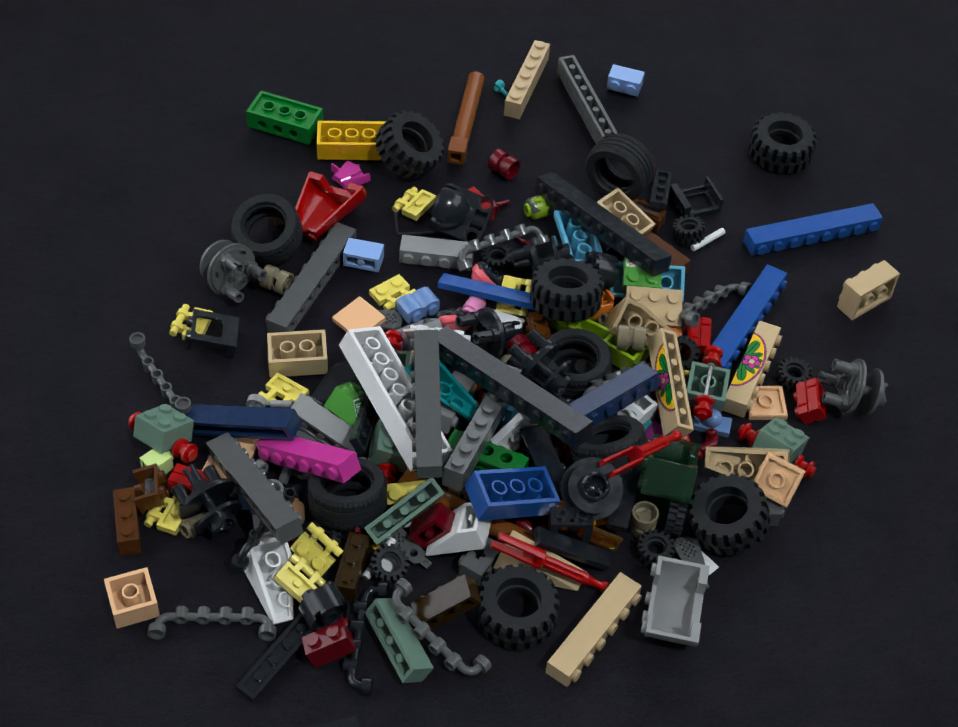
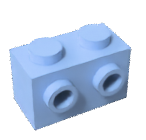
[606,64,645,97]
[343,238,384,272]

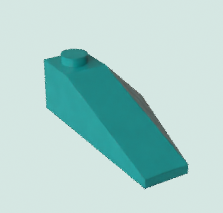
[404,360,479,420]

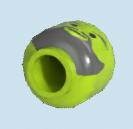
[524,195,551,220]

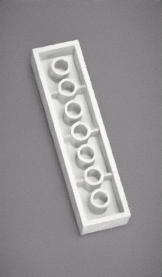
[339,326,453,472]

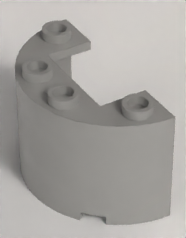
[641,556,710,647]

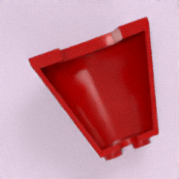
[295,171,367,242]

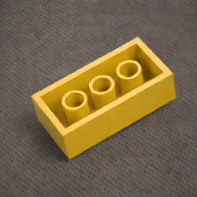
[317,121,385,160]

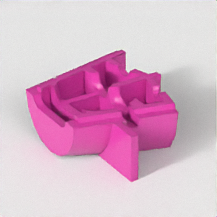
[331,161,371,190]

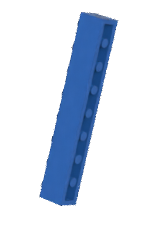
[743,203,883,256]
[703,264,787,369]

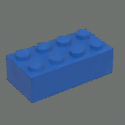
[464,466,560,521]

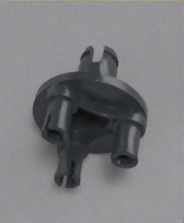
[455,308,523,359]

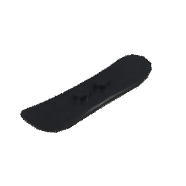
[299,362,357,431]

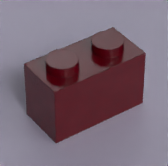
[408,502,455,549]
[301,620,356,668]

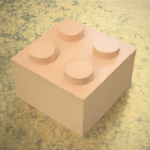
[104,567,160,629]

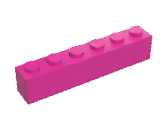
[256,437,361,483]

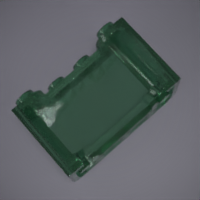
[637,434,701,505]

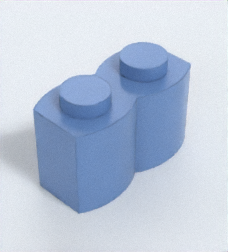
[396,287,440,324]

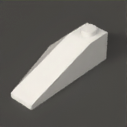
[245,538,294,625]

